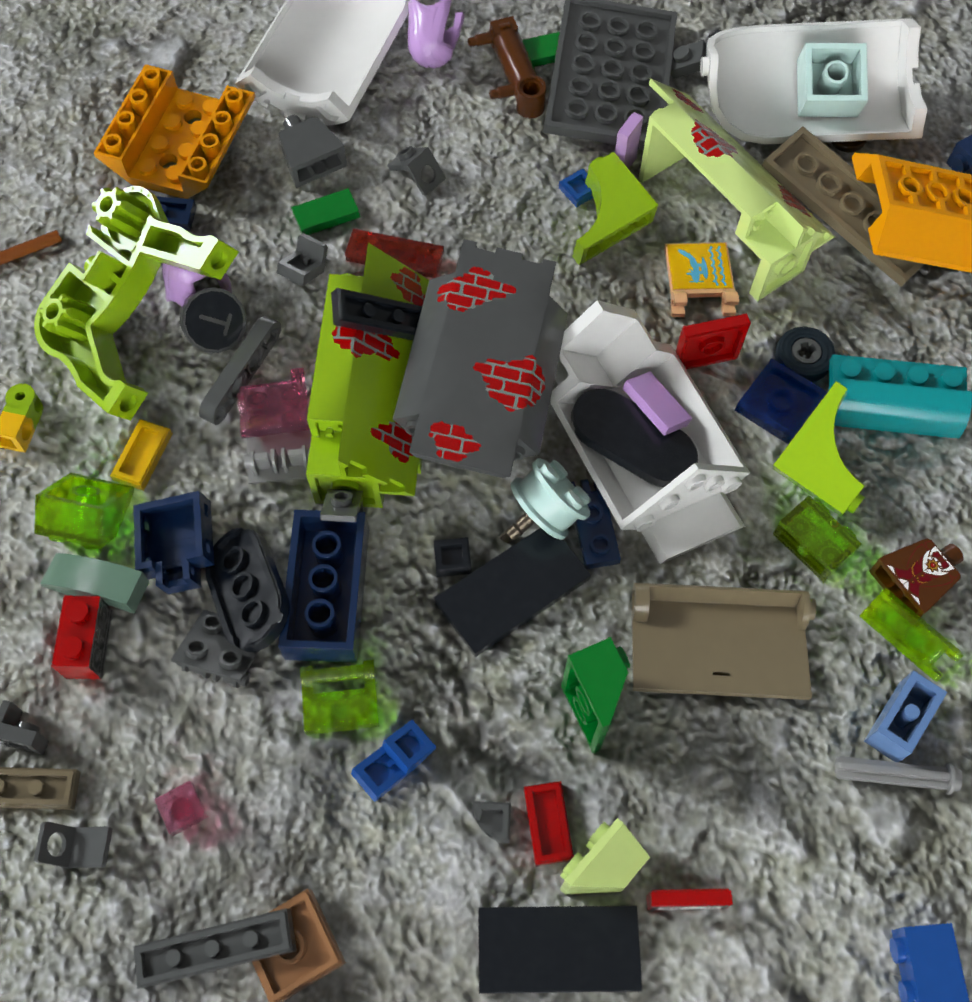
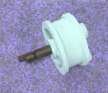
[499,458,591,544]

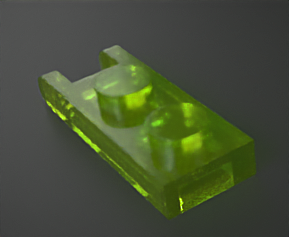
[859,587,963,682]

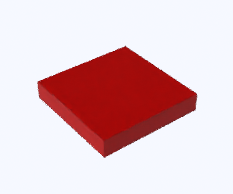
[676,313,751,370]

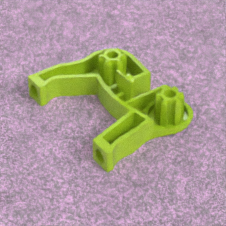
[34,186,239,421]

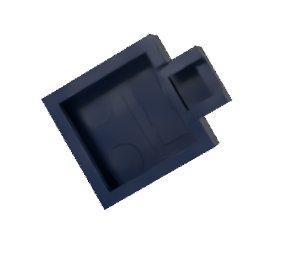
[133,491,214,595]

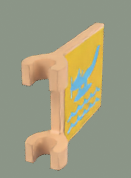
[664,242,739,317]

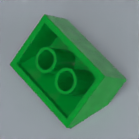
[561,637,630,754]

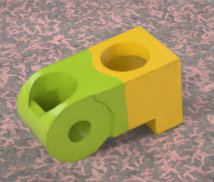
[0,384,44,453]

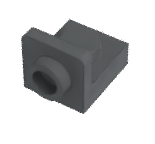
[0,700,49,755]

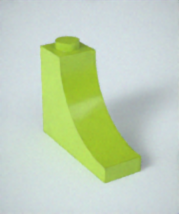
[572,151,658,266]
[773,381,865,517]

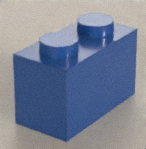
[889,923,970,1002]

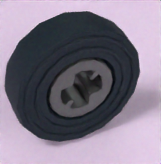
[775,326,836,383]

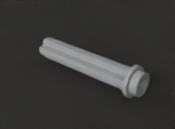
[834,756,962,795]

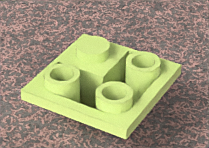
[560,818,650,895]

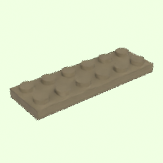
[762,126,925,287]

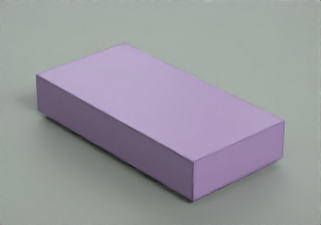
[615,112,644,169]
[622,372,692,436]

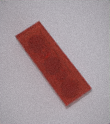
[345,229,444,278]

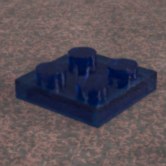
[734,358,827,444]

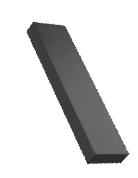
[133,908,297,989]

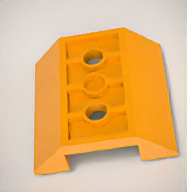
[94,64,256,199]
[852,153,972,273]

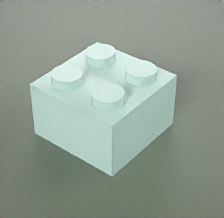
[797,43,868,117]

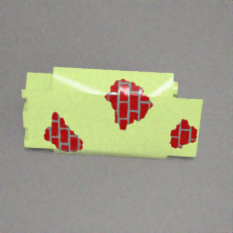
[638,78,835,302]

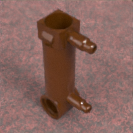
[468,16,546,119]

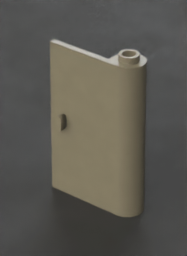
[632,583,816,700]

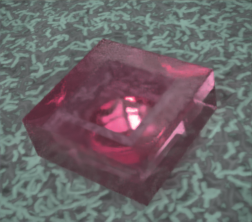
[154,781,208,836]

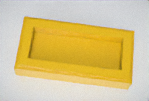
[110,419,173,491]

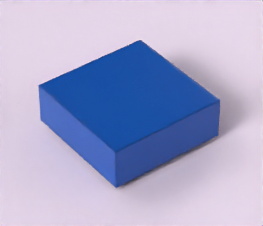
[558,168,593,208]

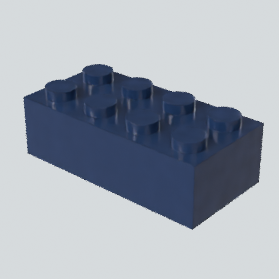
[278,510,369,663]

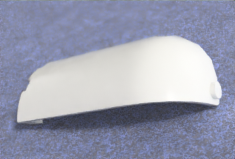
[235,0,411,125]
[700,18,928,145]

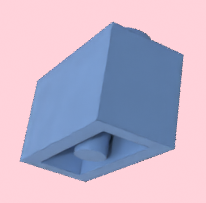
[864,670,947,762]

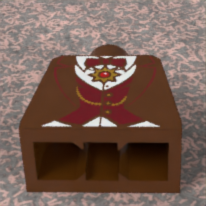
[869,538,964,625]

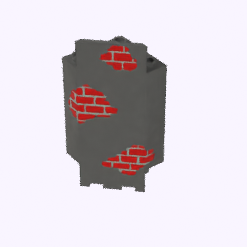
[392,239,568,478]

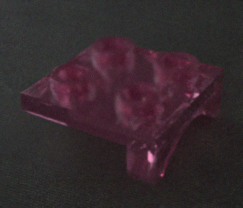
[237,368,310,438]

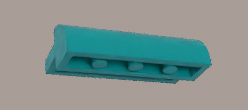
[828,354,972,439]

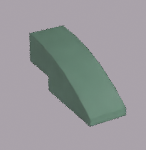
[40,553,149,614]

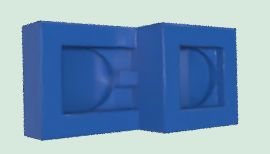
[351,719,436,802]

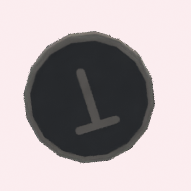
[179,287,247,353]

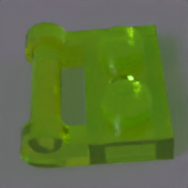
[300,659,380,735]

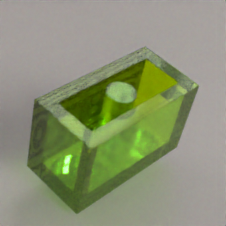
[773,496,862,583]

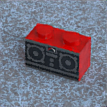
[51,595,113,680]

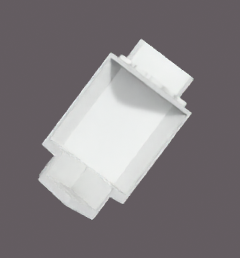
[550,300,750,564]

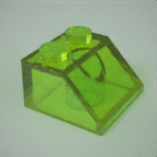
[34,473,134,550]

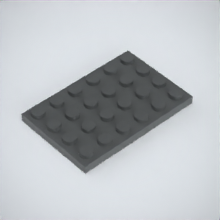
[543,0,677,150]

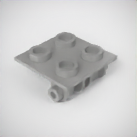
[244,417,312,484]

